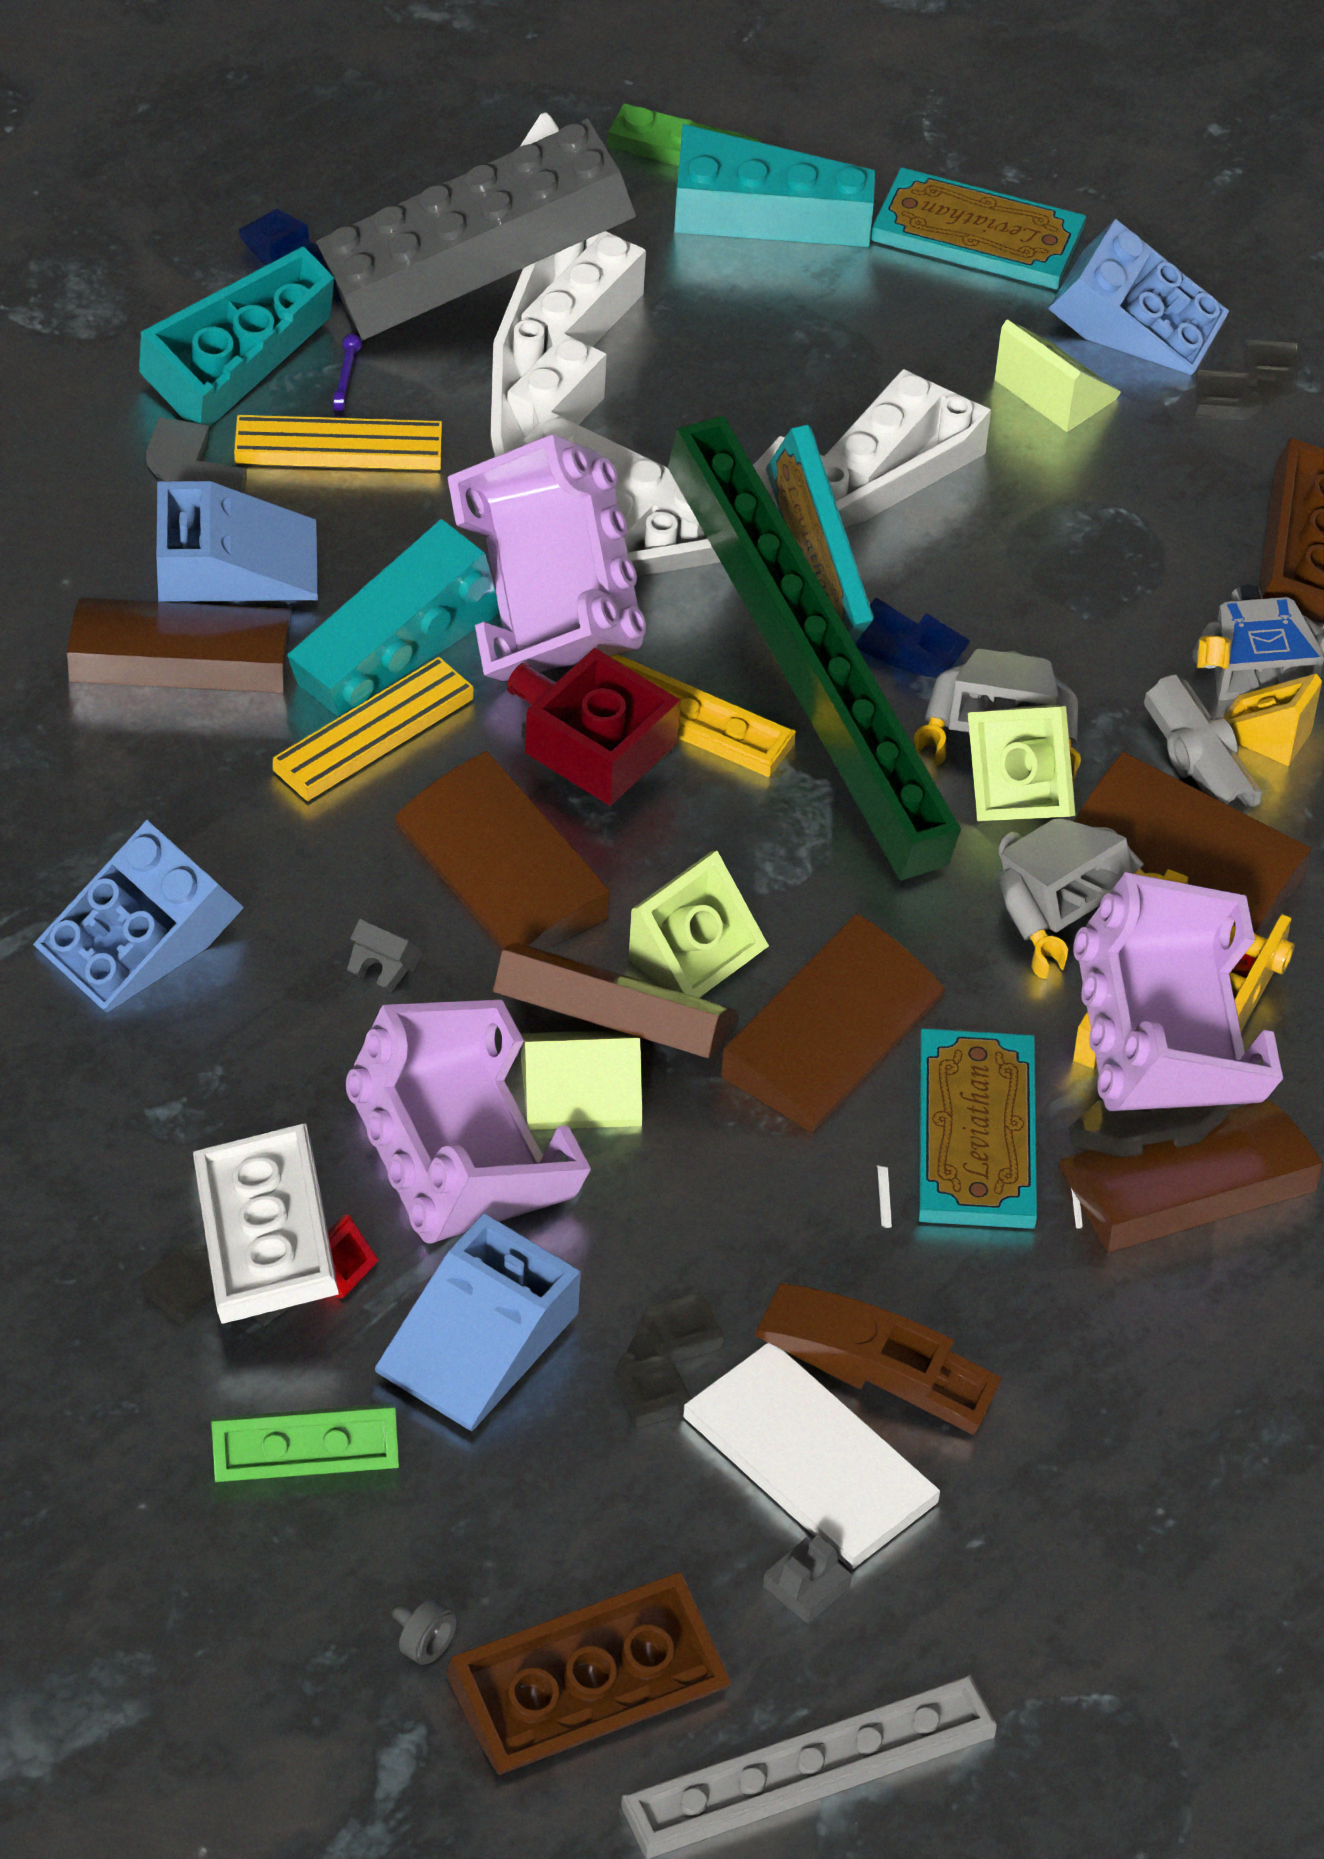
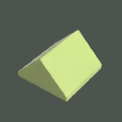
[994,319,1121,432]
[968,705,1075,821]
[628,851,769,998]
[520,1030,642,1130]

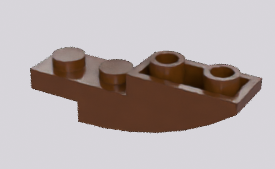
[754,1283,1002,1435]

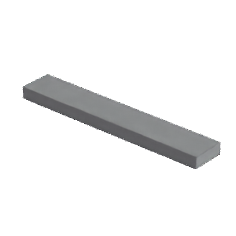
[621,1675,997,1859]

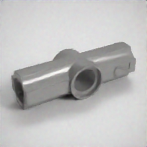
[1144,674,1262,815]

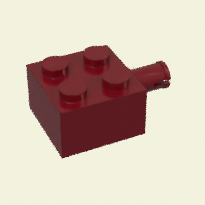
[507,648,681,806]

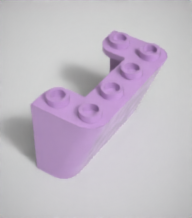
[447,434,646,681]
[1074,872,1283,1111]
[346,1000,591,1244]

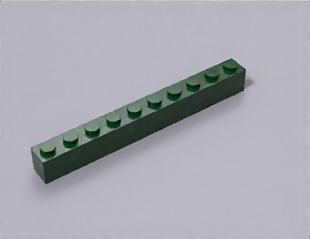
[668,415,961,881]

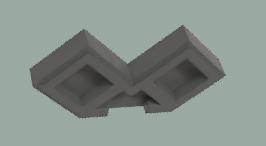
[146,417,247,493]

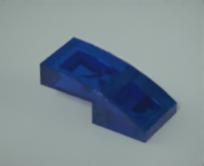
[239,209,327,269]
[855,597,971,678]

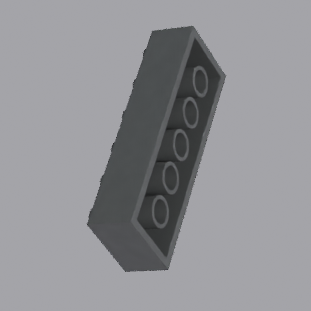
[316,118,636,341]

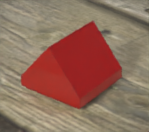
[328,1215,379,1298]

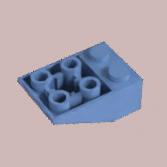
[1048,218,1229,375]
[156,481,318,602]
[33,820,244,1013]
[375,1213,581,1431]

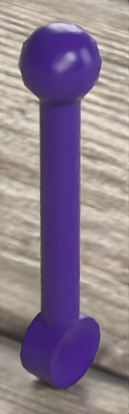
[333,334,362,411]

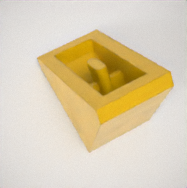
[1222,673,1322,766]

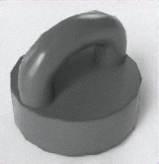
[391,1599,457,1665]

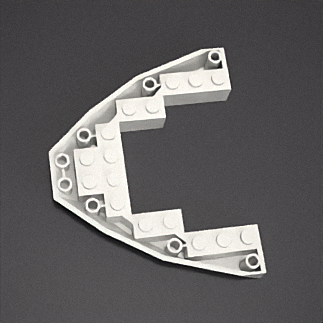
[490,231,991,577]

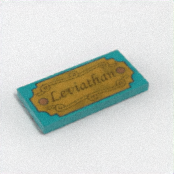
[871,167,1086,290]
[766,425,874,644]
[919,1029,1037,1229]

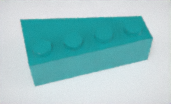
[674,124,875,247]
[139,246,334,428]
[287,519,500,718]

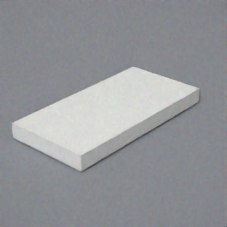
[193,1123,339,1324]
[683,1343,940,1571]

